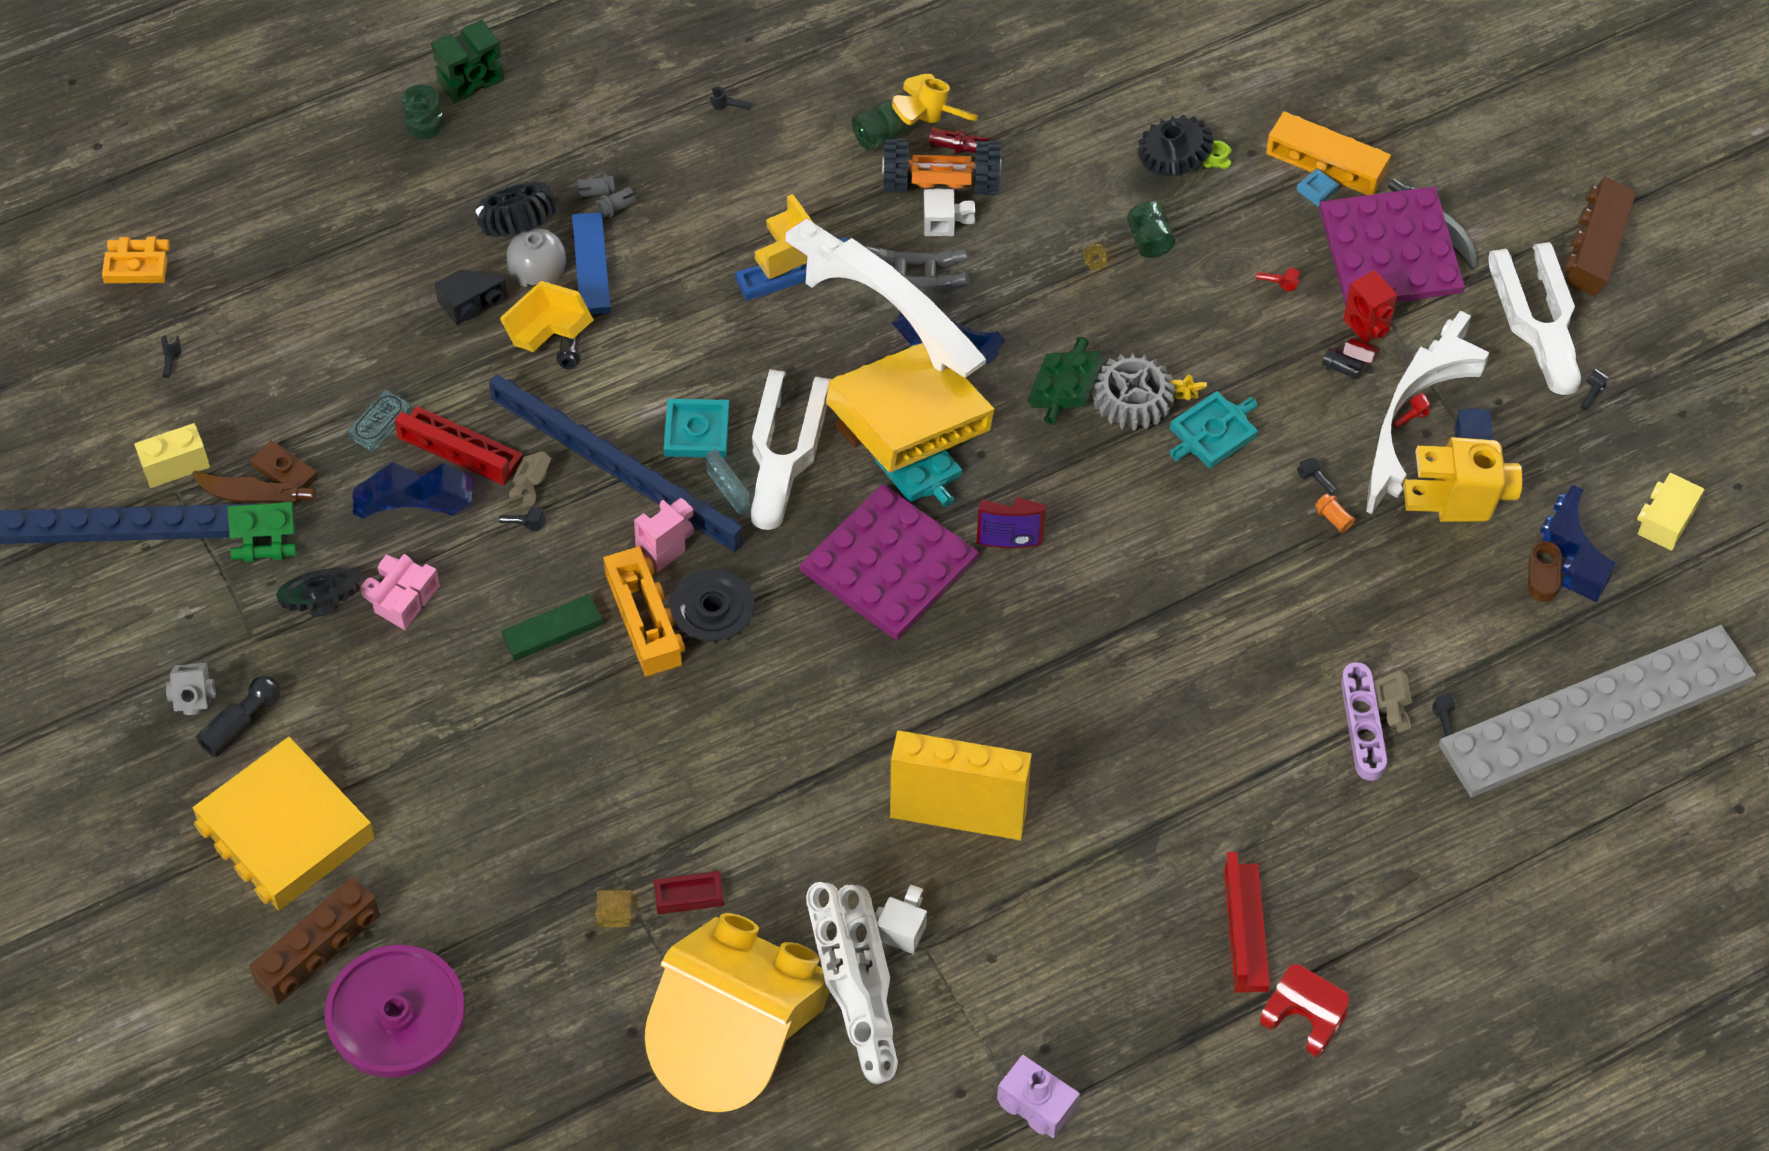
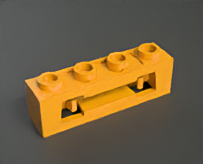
[603,546,685,677]

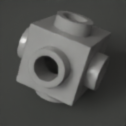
[166,663,216,715]

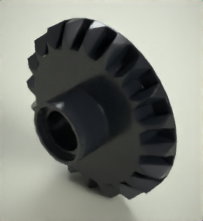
[1137,114,1214,176]
[276,568,361,617]
[670,569,755,644]

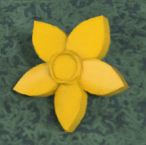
[1169,374,1207,400]

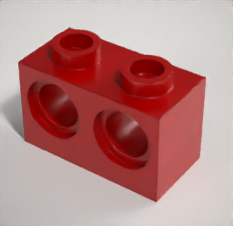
[1343,270,1397,343]

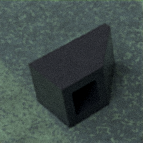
[434,270,508,325]

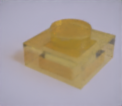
[596,890,632,927]

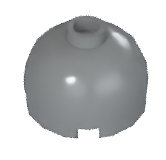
[506,228,566,287]

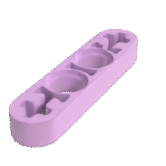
[1341,662,1387,781]

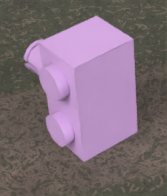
[997,1055,1080,1139]

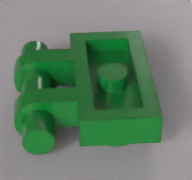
[227,502,296,562]

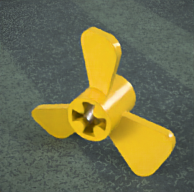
[892,74,978,125]

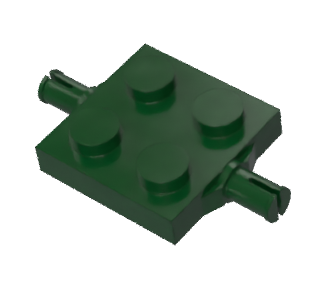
[1027,337,1104,425]

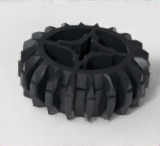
[476,181,556,237]

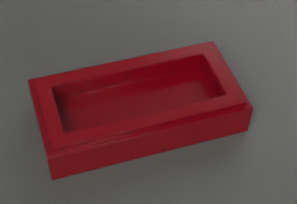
[653,871,724,915]

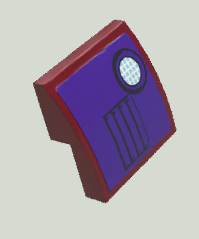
[976,497,1047,549]

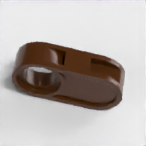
[1528,541,1561,602]

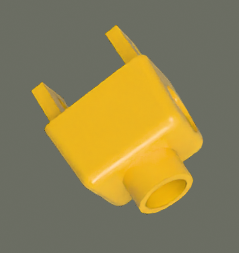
[1403,437,1522,522]

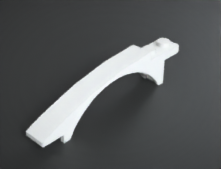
[785,219,986,378]
[1366,311,1489,514]

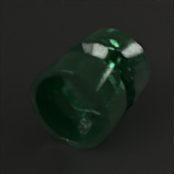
[401,84,444,140]
[851,100,906,151]
[1127,201,1176,258]

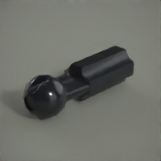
[196,676,281,758]

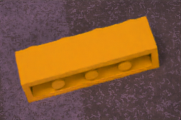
[1266,111,1391,195]

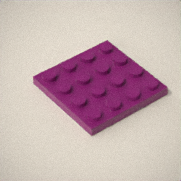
[1319,186,1464,308]
[800,484,979,641]

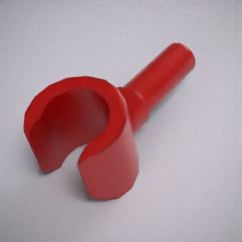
[1256,268,1300,292]
[1392,393,1430,429]

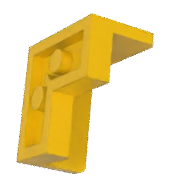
[755,194,813,280]
[500,281,593,352]

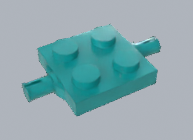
[1169,391,1258,469]
[875,450,962,507]

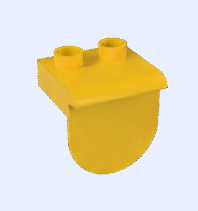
[645,913,830,1112]

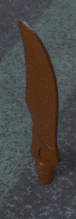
[192,471,317,505]

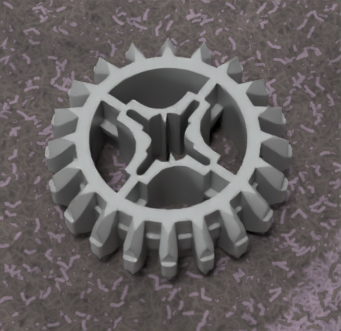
[1091,352,1175,431]

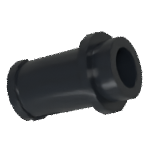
[556,334,581,369]
[1322,347,1363,379]

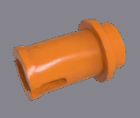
[1315,494,1355,533]

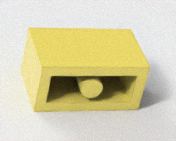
[134,423,210,488]
[1637,473,1705,551]

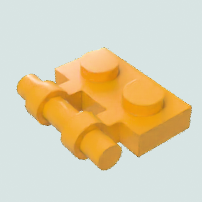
[102,236,170,283]

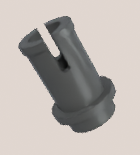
[578,173,615,199]
[596,187,636,218]

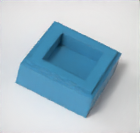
[1297,168,1339,207]

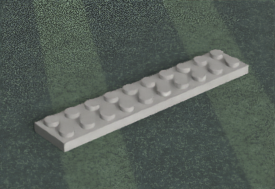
[1439,625,1756,798]

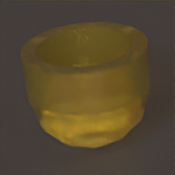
[1083,244,1108,270]

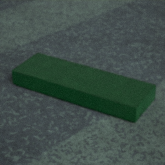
[501,594,603,661]

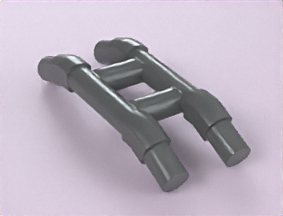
[864,245,970,291]

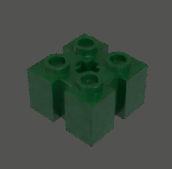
[431,20,505,104]

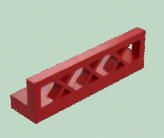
[394,406,523,486]
[1223,852,1270,993]

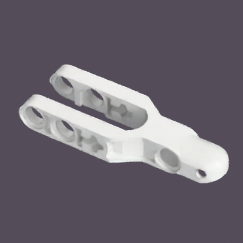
[1489,242,1581,395]
[751,369,831,530]
[806,882,898,1084]

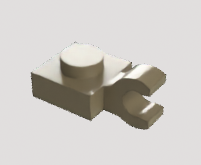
[509,451,552,509]
[1373,670,1412,733]

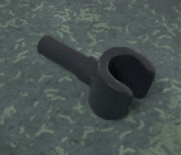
[710,86,751,110]
[161,335,182,378]
[1581,368,1608,410]
[1297,458,1337,495]
[499,507,546,531]
[1432,693,1455,737]

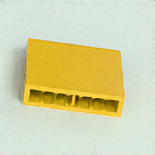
[826,343,994,473]
[890,730,1032,840]
[192,737,375,911]

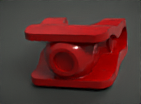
[1260,964,1350,1058]

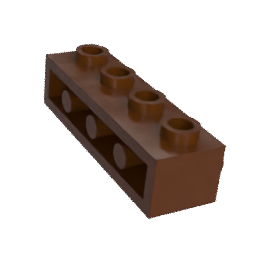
[1563,176,1636,297]
[249,876,380,1005]

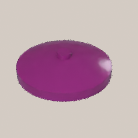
[325,945,465,1078]

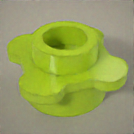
[1203,141,1232,169]

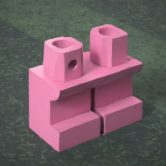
[634,498,694,573]
[360,554,440,630]

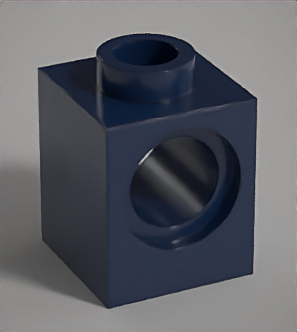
[1454,408,1494,440]

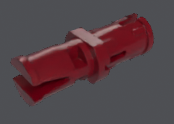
[929,127,990,153]

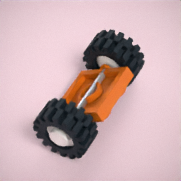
[882,139,1001,195]

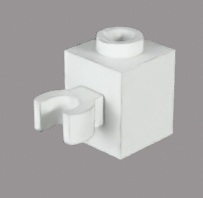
[924,188,975,236]
[875,885,927,954]

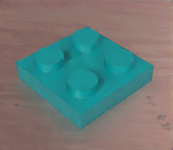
[664,399,729,458]

